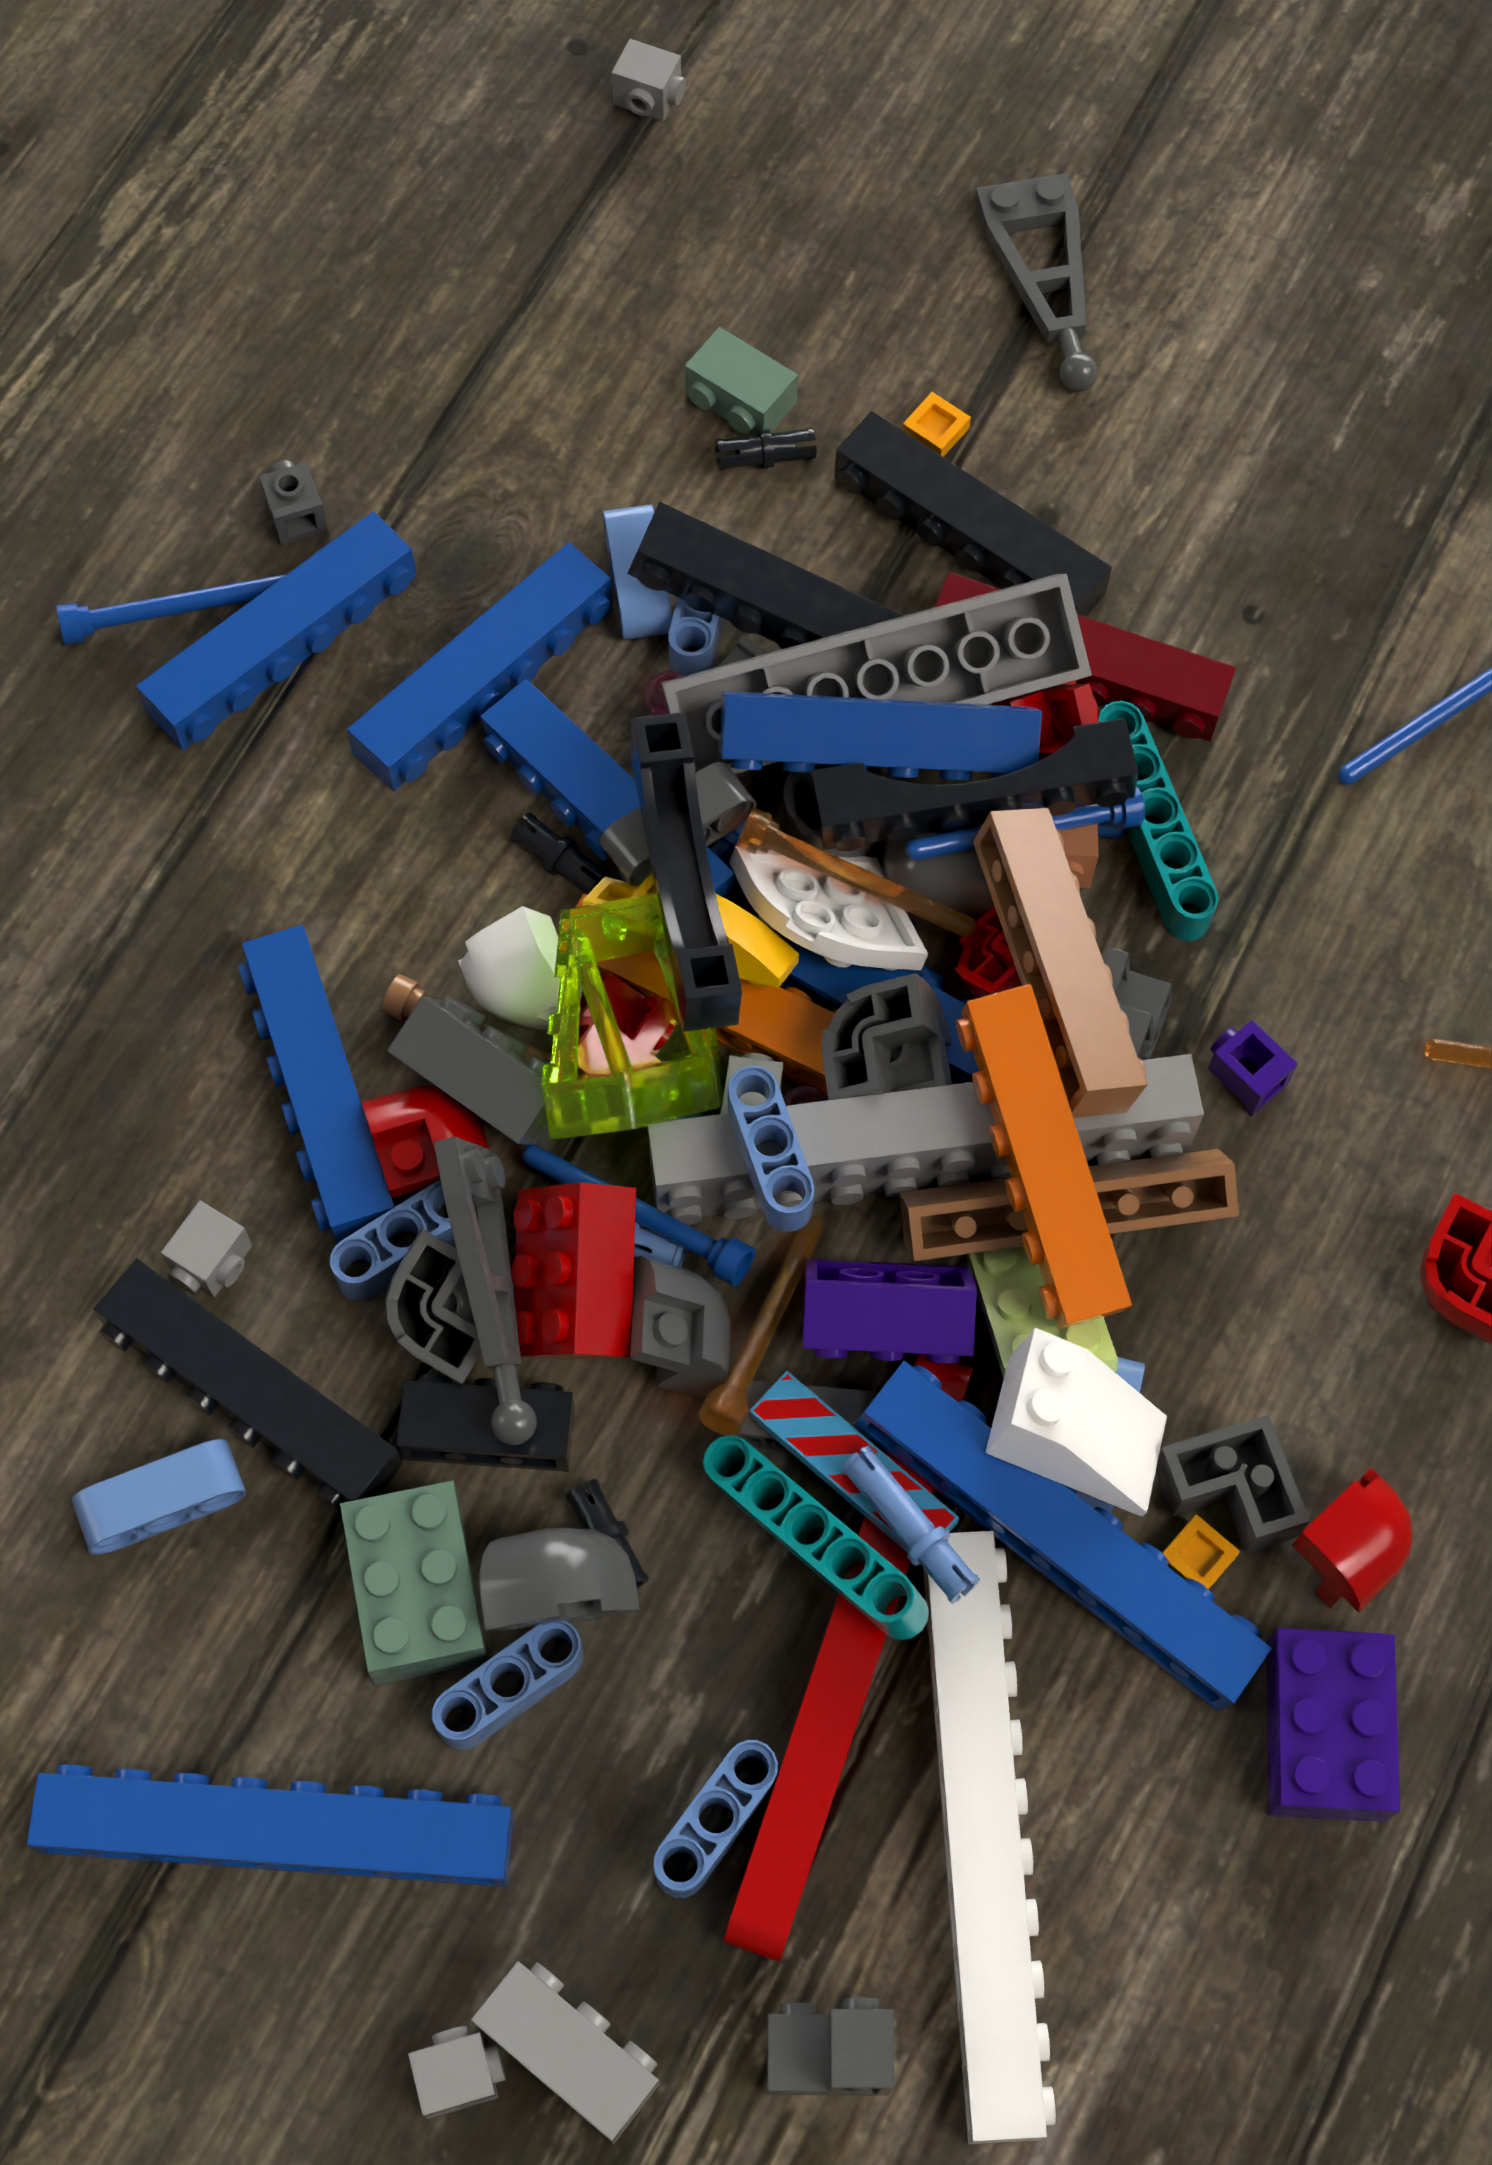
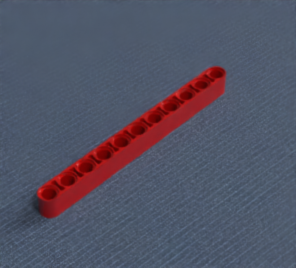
[723,1354,973,1962]

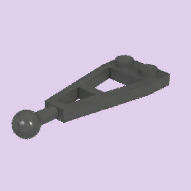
[975,173,1098,392]
[434,1137,537,1445]

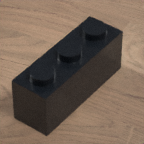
[397,1374,575,1472]

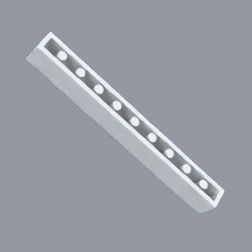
[923,1531,1056,2144]

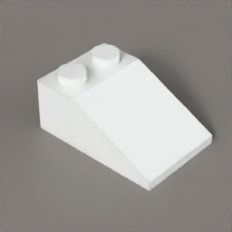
[985,1328,1167,1517]

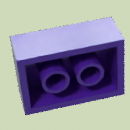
[802,1259,977,1363]
[1266,1628,1400,1822]

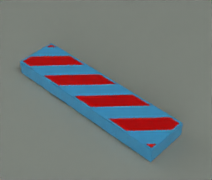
[749,1371,959,1554]

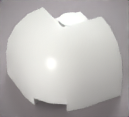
[458,906,598,1031]

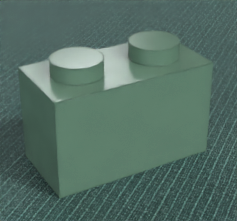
[685,327,798,436]

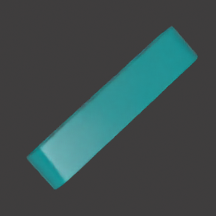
[1098,701,1219,941]
[703,1435,929,1640]

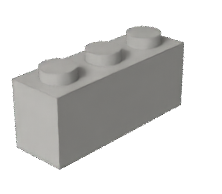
[471,1961,660,2144]

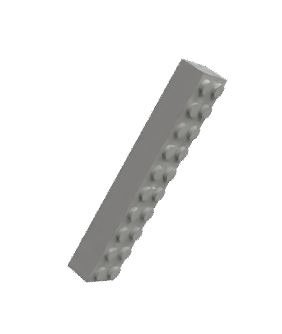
[648,1054,1204,1225]

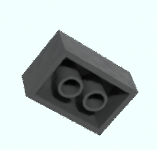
[387,995,580,1146]

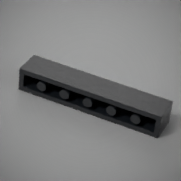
[834,411,1112,617]
[627,501,904,649]
[93,1258,402,1513]

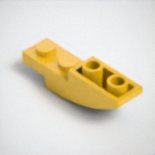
[582,872,799,988]

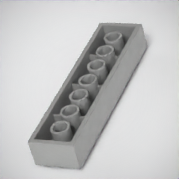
[661,574,1092,774]

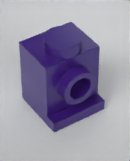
[1208,1020,1298,1117]

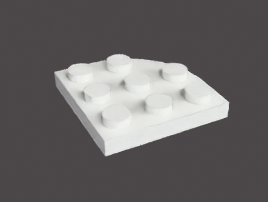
[729,846,928,971]

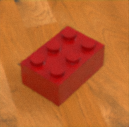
[512,1182,636,1359]

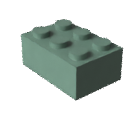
[340,1480,488,1686]

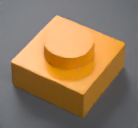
[902,392,971,457]
[1163,1514,1241,1589]

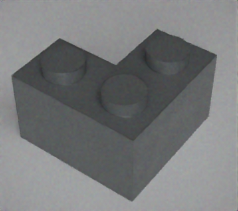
[1155,1415,1310,1554]
[767,1997,894,2096]

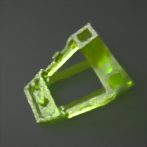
[542,893,725,1139]

